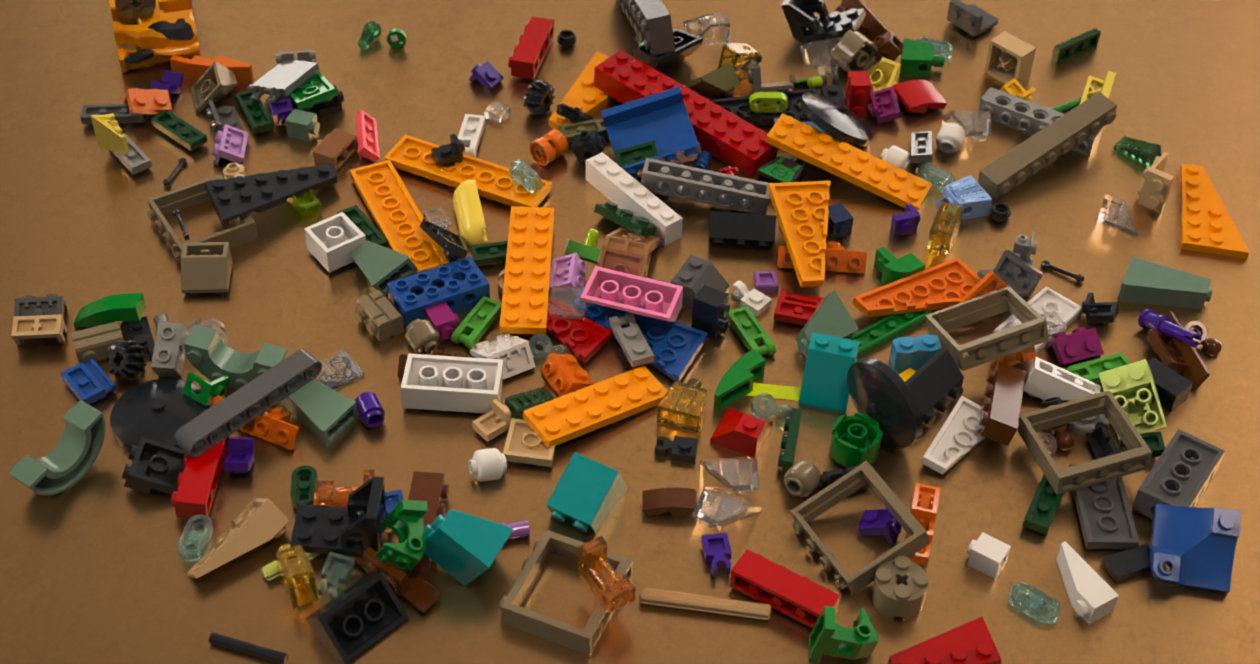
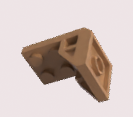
[598,228,662,278]

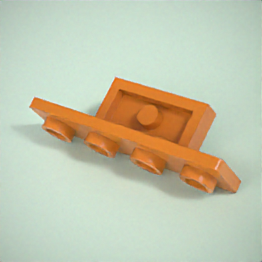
[777,241,867,274]
[212,396,299,450]

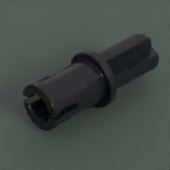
[556,103,594,123]

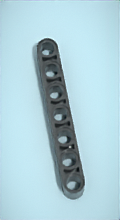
[174,349,322,457]

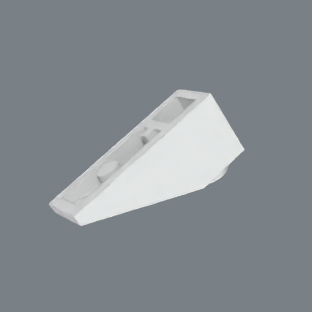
[1023,357,1101,401]
[1056,541,1119,624]

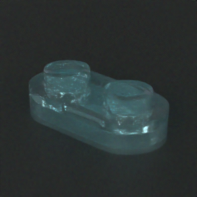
[916,37,953,59]
[509,159,542,193]
[916,163,956,193]
[177,515,214,562]
[1009,583,1061,624]

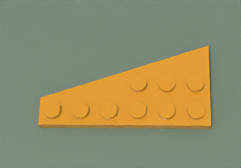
[549,51,615,130]
[1180,163,1249,259]
[768,181,831,287]

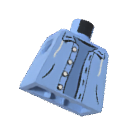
[936,175,992,220]

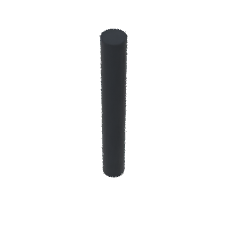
[209,632,289,664]

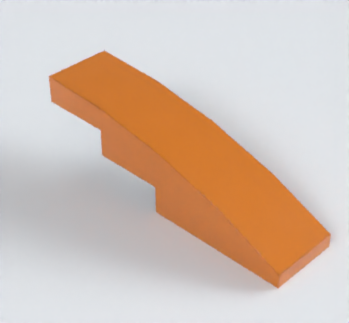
[170,55,254,83]
[905,483,941,566]

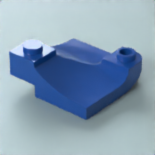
[1150,503,1241,593]

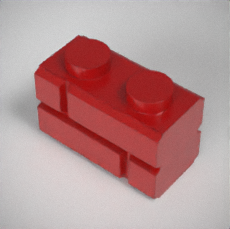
[845,71,872,118]

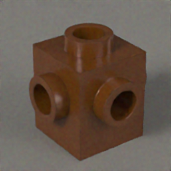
[873,30,903,61]

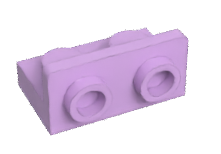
[211,124,249,165]
[549,253,587,298]

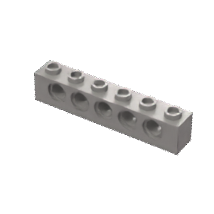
[977,87,1103,156]
[641,158,770,215]

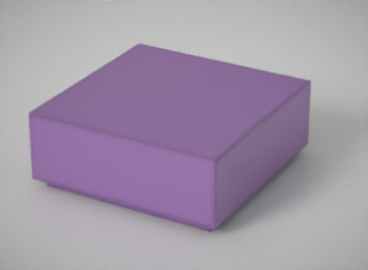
[753,271,779,292]

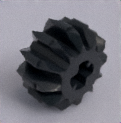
[523,80,555,115]
[106,340,147,380]

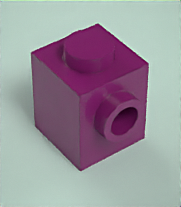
[425,302,460,342]

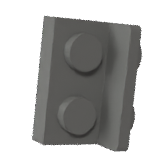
[206,100,243,133]
[14,294,67,319]

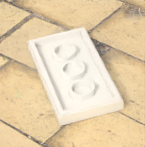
[993,286,1082,353]

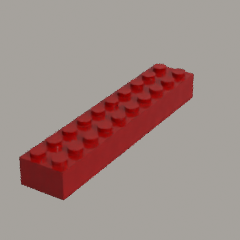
[594,50,778,179]

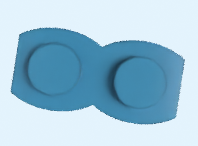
[889,334,942,373]

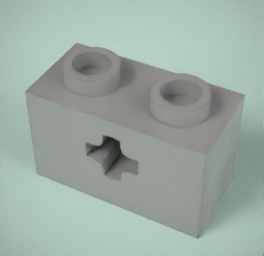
[151,322,189,378]

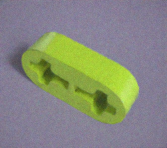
[749,92,788,113]

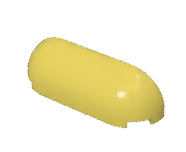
[453,179,489,247]

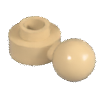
[223,163,246,179]

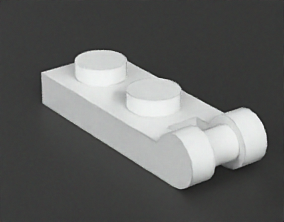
[458,114,486,157]

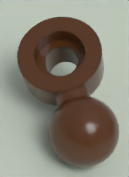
[1184,321,1222,356]
[1046,424,1075,451]

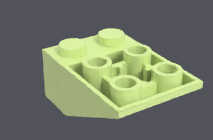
[1099,359,1167,439]

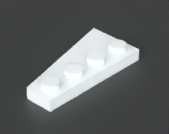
[921,396,985,475]

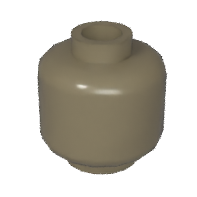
[405,319,440,354]
[784,460,821,497]

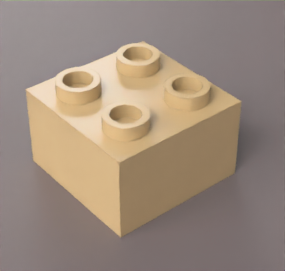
[984,31,1036,85]

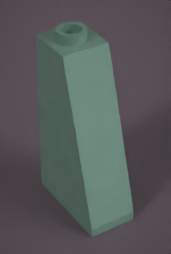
[1117,257,1213,310]
[280,379,358,448]

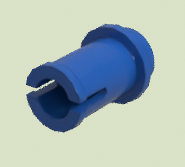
[692,151,711,170]

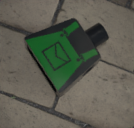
[756,156,804,183]

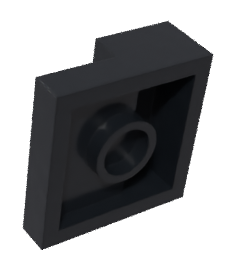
[121,437,186,494]

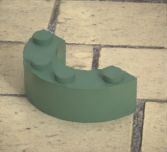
[184,324,287,390]
[8,400,105,496]

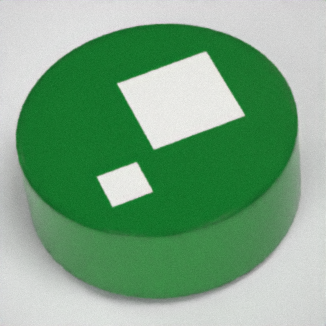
[387,28,407,49]

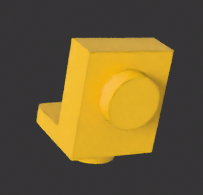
[999,78,1035,101]

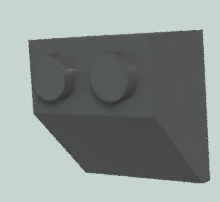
[671,255,730,309]

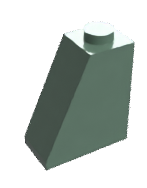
[350,240,418,296]
[795,290,859,358]

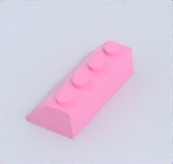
[580,266,683,322]

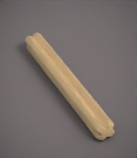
[639,588,771,620]

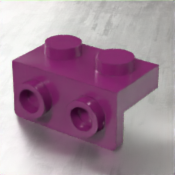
[869,85,902,124]
[1046,327,1104,367]

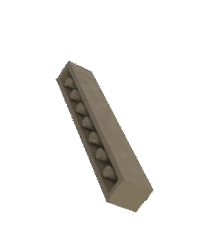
[978,92,1117,199]

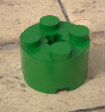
[830,413,882,467]

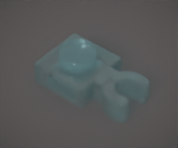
[318,552,356,599]

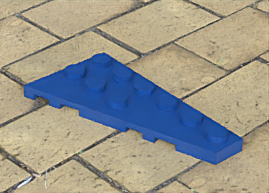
[574,290,708,383]

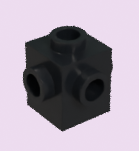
[571,129,606,163]

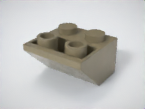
[181,242,232,293]

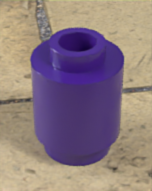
[355,392,385,428]

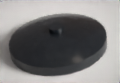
[798,93,873,147]
[847,357,923,448]
[110,378,210,452]

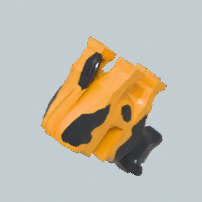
[109,0,200,74]

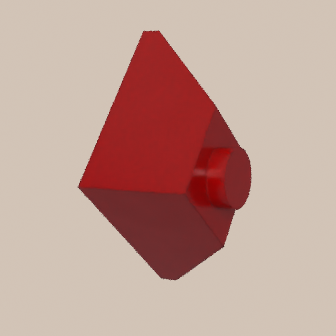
[710,407,773,458]

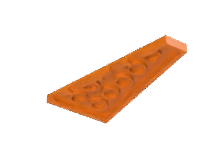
[853,257,994,317]

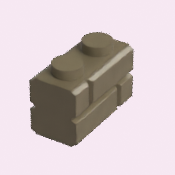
[355,289,404,342]
[71,321,124,364]

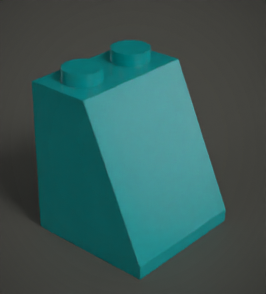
[798,332,859,414]
[546,452,628,533]
[424,509,513,586]

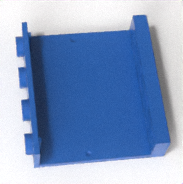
[601,86,703,179]

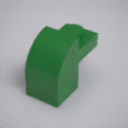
[874,246,925,285]

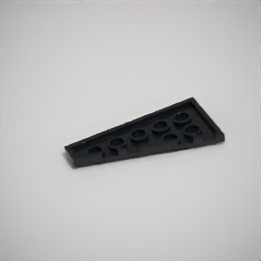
[710,88,819,125]
[205,164,337,227]

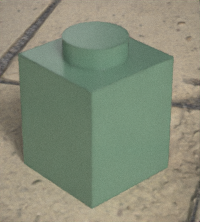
[285,109,320,142]

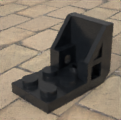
[781,0,866,44]
[290,476,387,557]

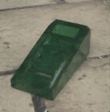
[1113,136,1161,167]
[504,387,556,420]

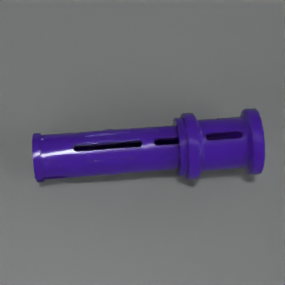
[1138,309,1201,348]

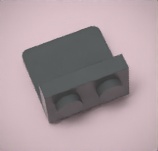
[947,0,999,36]
[747,63,794,93]
[977,250,1044,297]

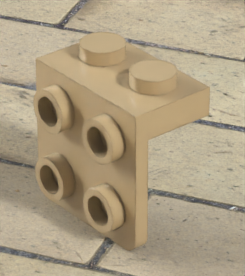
[1137,152,1174,214]

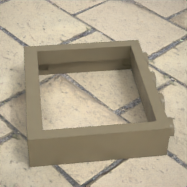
[147,174,258,260]
[925,286,1049,371]
[1018,390,1152,495]
[791,461,930,595]
[499,530,633,655]

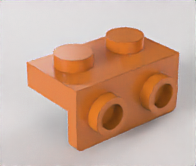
[123,88,172,114]
[541,353,594,397]

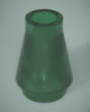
[358,21,382,49]

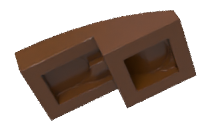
[643,488,697,517]

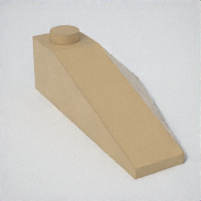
[187,498,290,578]

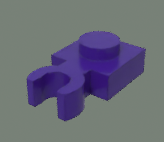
[701,533,732,576]

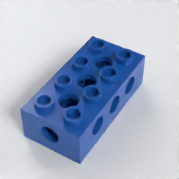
[387,256,490,330]

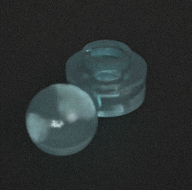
[529,334,570,359]
[751,393,792,424]

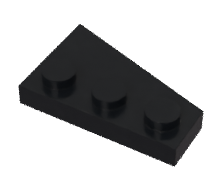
[419,219,468,259]

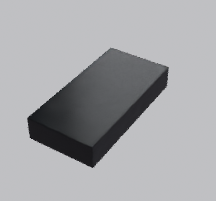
[1101,543,1151,583]

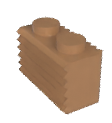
[312,128,358,172]

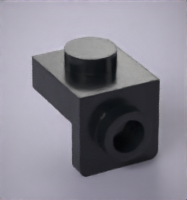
[1082,293,1119,324]

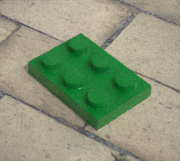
[288,72,338,110]

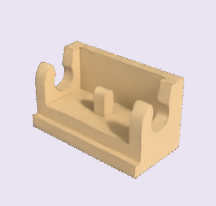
[11,314,67,345]

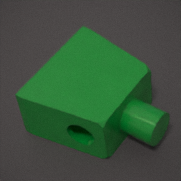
[900,38,945,76]

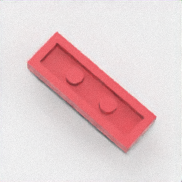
[355,110,380,163]

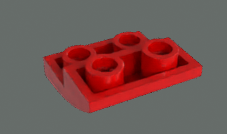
[893,80,947,114]

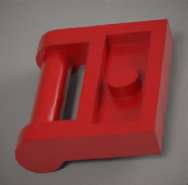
[773,289,825,326]

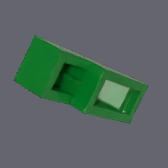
[73,293,146,328]
[713,349,766,413]

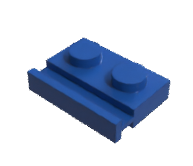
[60,358,117,405]

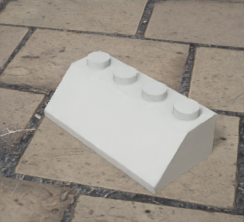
[401,354,504,413]

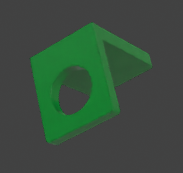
[183,372,231,406]

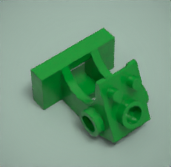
[375,500,428,571]
[809,606,879,661]

